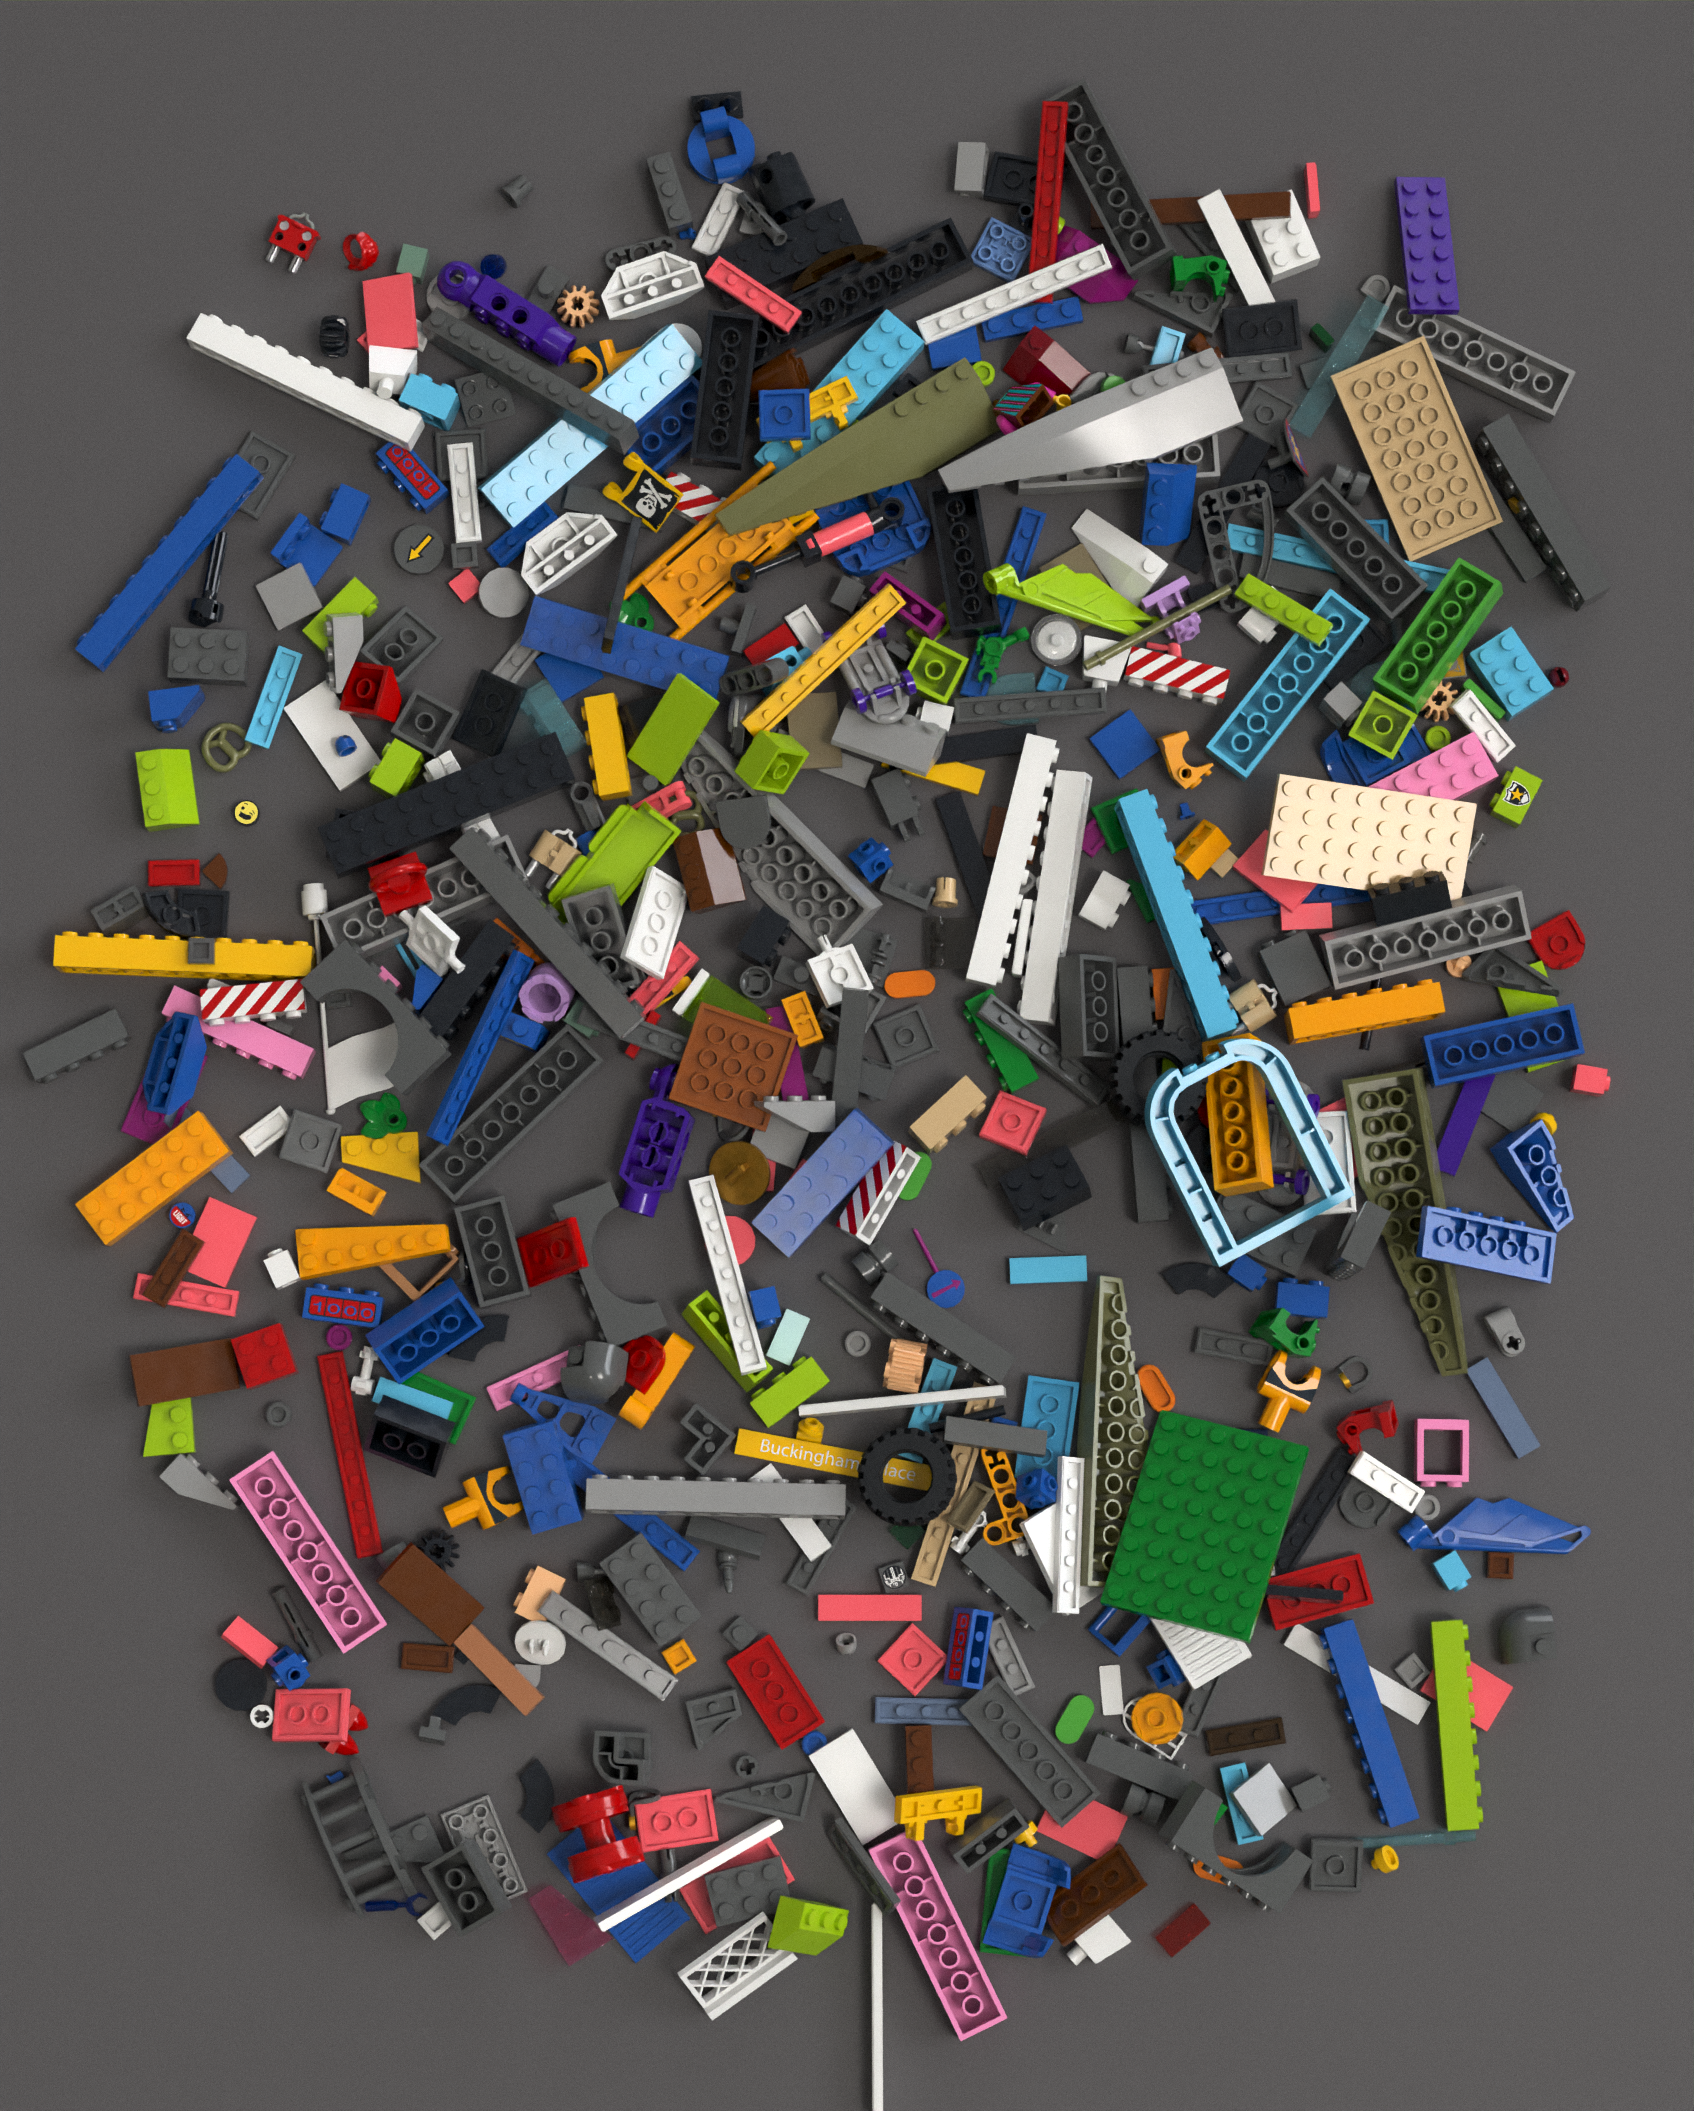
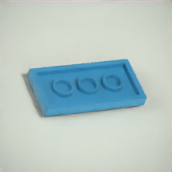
[1014,1375,1079,1479]

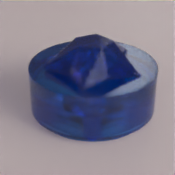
[480,254,507,279]

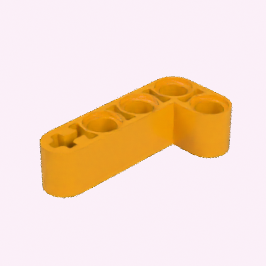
[618,1332,695,1430]
[980,1449,1029,1546]

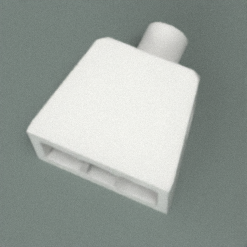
[369,345,417,399]
[1082,635,1132,690]
[1066,1915,1131,1966]

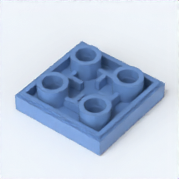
[971,217,1032,283]

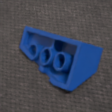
[1490,1119,1574,1233]

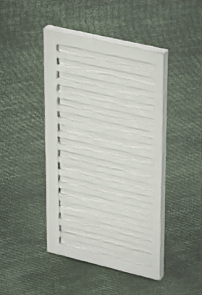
[1149,1617,1252,1691]

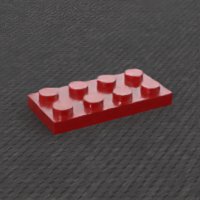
[1265,1553,1374,1631]
[726,1634,825,1750]

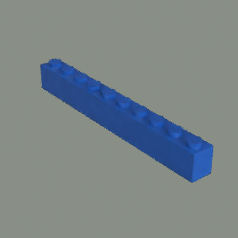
[75,454,264,672]

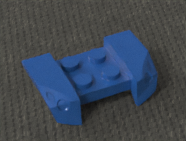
[1320,703,1431,787]
[982,1842,1071,1959]

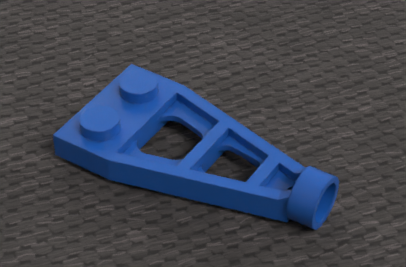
[509,1383,616,1464]

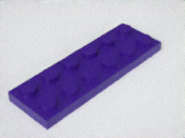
[1394,177,1460,315]

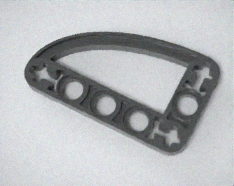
[1197,480,1274,613]

